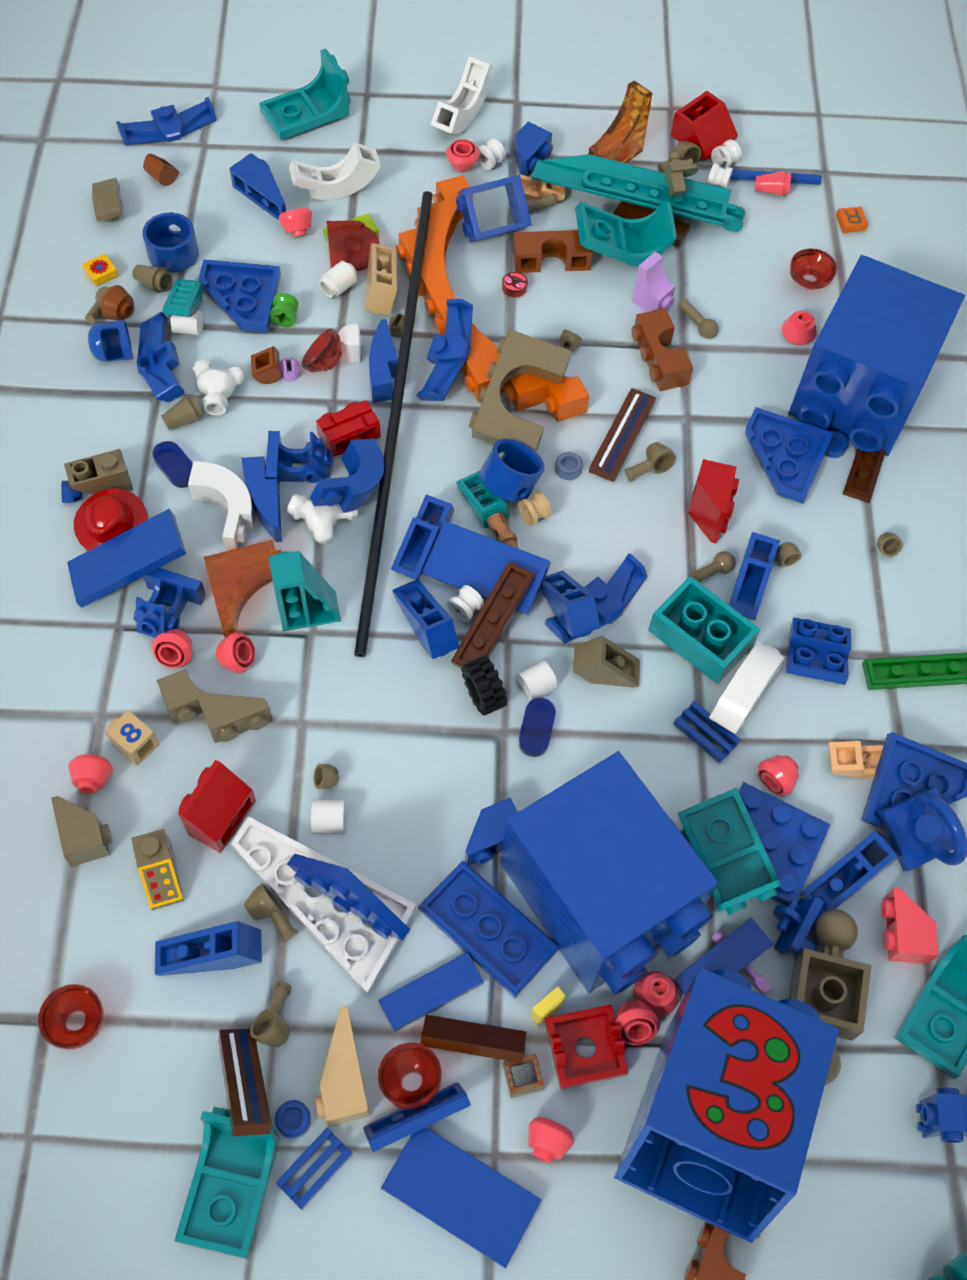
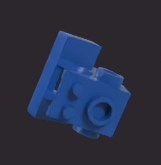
[265,431,333,491]
[133,568,206,638]
[915,1087,967,1143]

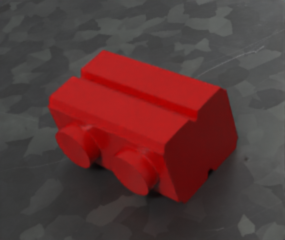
[316,400,381,457]

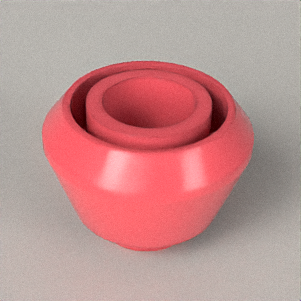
[446,139,479,172]
[278,207,312,237]
[781,311,817,345]
[152,629,192,668]
[216,632,255,673]
[68,754,113,794]
[758,755,799,795]
[633,971,679,1017]
[615,1000,660,1045]
[528,1117,575,1164]

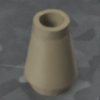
[132,264,173,293]
[161,395,205,430]

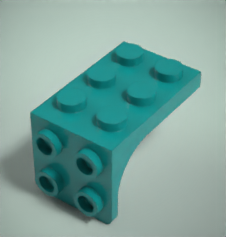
[259,48,351,140]
[575,201,677,268]
[677,787,781,915]
[894,935,967,1079]
[174,1107,280,1259]

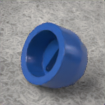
[61,480,82,503]

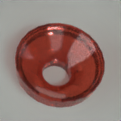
[790,248,837,290]
[301,328,342,373]
[38,984,104,1050]
[378,1043,442,1109]

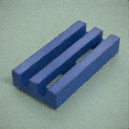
[673,700,741,764]
[276,1127,353,1210]

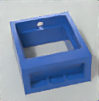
[456,174,532,243]

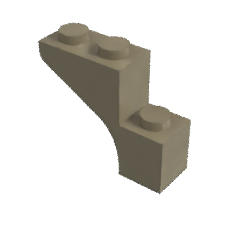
[156,669,273,743]

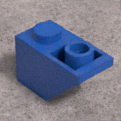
[514,121,553,176]
[465,797,518,865]

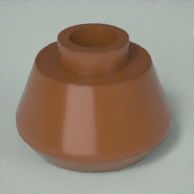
[99,285,135,320]

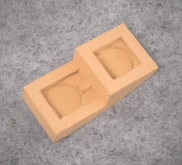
[516,174,565,201]
[828,741,884,778]

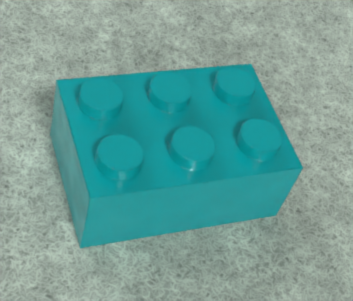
[648,576,761,684]

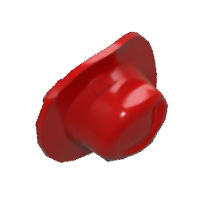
[74,488,148,551]

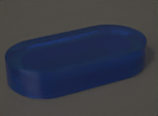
[152,441,193,488]
[518,698,556,757]

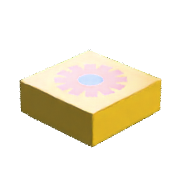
[82,254,119,286]

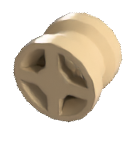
[518,491,552,526]

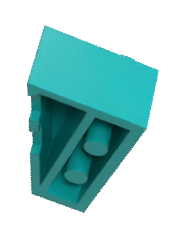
[268,551,341,632]

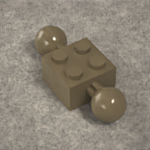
[789,909,871,1085]

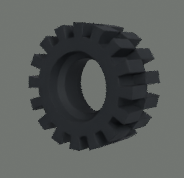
[461,656,508,716]

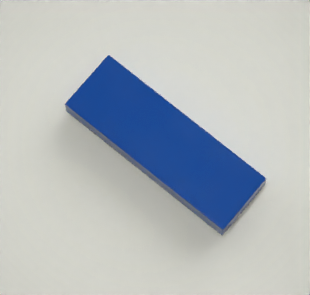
[674,917,773,994]
[378,952,484,1033]
[363,1082,471,1152]

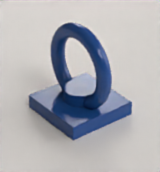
[878,787,967,871]

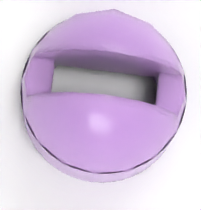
[280,357,301,381]

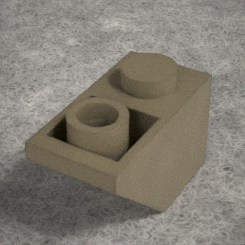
[64,449,133,495]

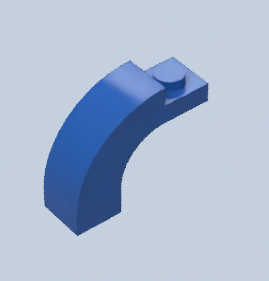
[310,439,384,513]

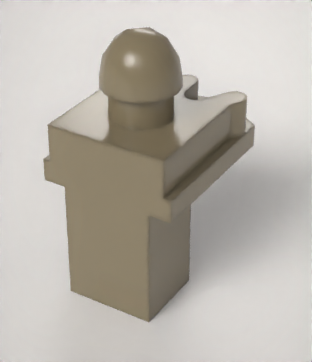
[664,151,698,198]

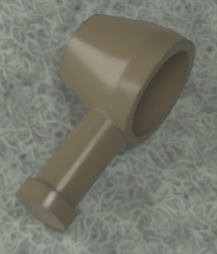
[657,141,701,173]
[625,442,676,482]
[244,883,299,942]
[250,981,292,1048]

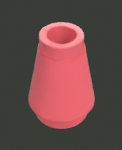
[755,171,791,196]

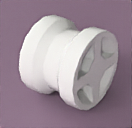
[477,138,506,170]
[711,139,742,168]
[707,163,733,188]
[447,585,484,623]

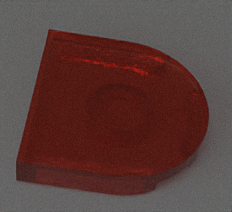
[326,220,380,271]

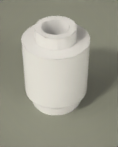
[318,261,357,298]

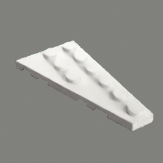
[231,816,417,995]

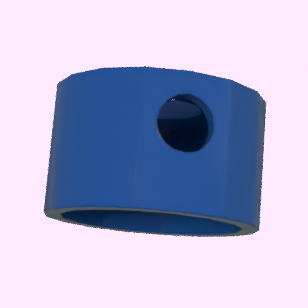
[142,212,199,273]
[480,439,544,502]

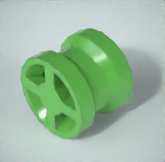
[270,293,299,327]

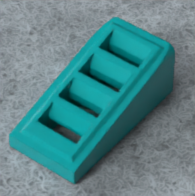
[162,279,202,317]
[456,471,509,528]

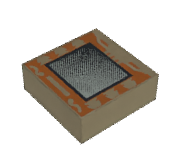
[502,1053,545,1098]

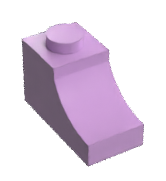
[632,252,676,312]

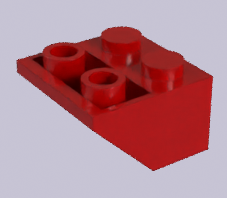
[670,91,738,161]
[688,459,739,544]
[178,759,256,853]

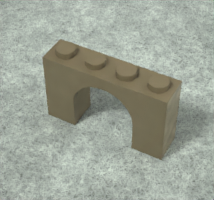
[469,329,572,452]

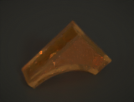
[588,80,653,163]
[204,540,282,638]

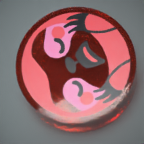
[502,272,528,297]

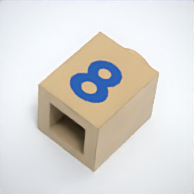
[105,710,160,766]

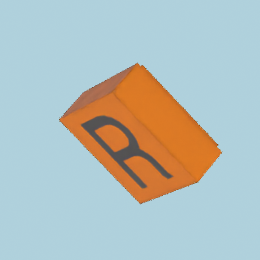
[836,206,868,233]

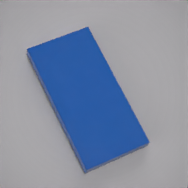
[67,508,186,608]
[421,520,551,616]
[418,861,560,999]
[381,1127,542,1269]

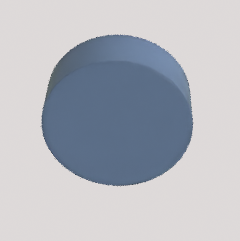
[555,452,583,480]

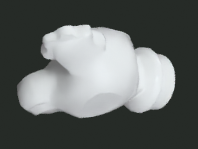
[192,359,245,416]
[287,494,358,544]

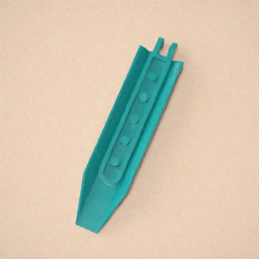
[531,154,746,232]

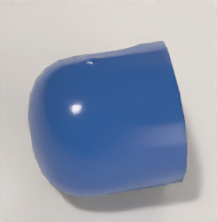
[88,320,133,362]

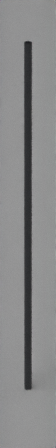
[354,191,433,657]

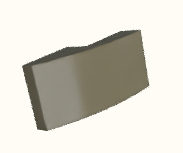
[92,177,123,222]

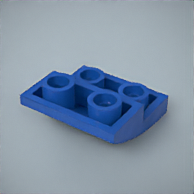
[786,617,851,685]

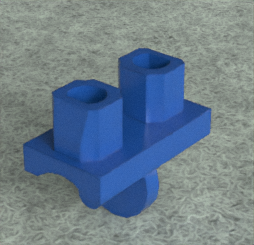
[773,896,824,956]

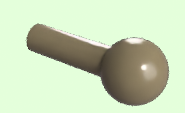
[510,194,557,215]
[85,287,109,324]
[678,298,719,339]
[691,551,736,582]

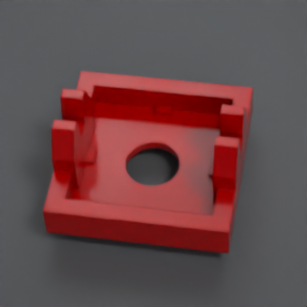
[545,1004,629,1090]

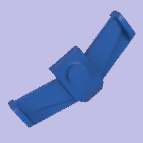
[116,97,217,145]
[416,299,473,401]
[136,312,185,402]
[545,553,647,644]

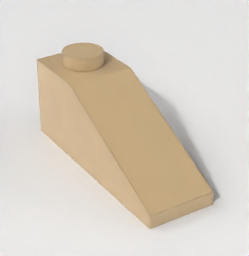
[365,243,397,315]
[315,1006,370,1127]

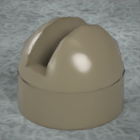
[389,314,404,337]
[559,329,582,351]
[877,532,903,557]
[777,542,802,567]
[313,763,340,789]

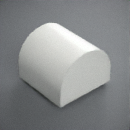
[170,310,204,336]
[339,324,362,363]
[516,661,557,702]
[311,799,346,833]

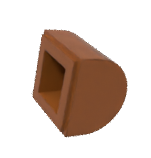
[143,153,180,186]
[251,346,281,384]

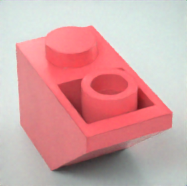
[881,888,939,964]

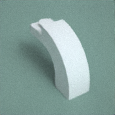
[431,56,493,134]
[288,143,381,200]
[188,461,255,553]
[709,642,786,734]

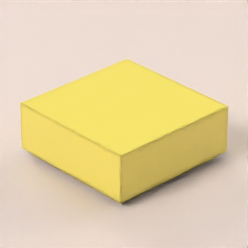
[530,986,565,1025]

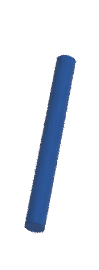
[731,169,822,185]

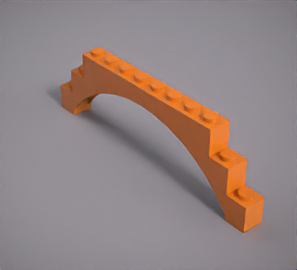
[396,175,589,422]

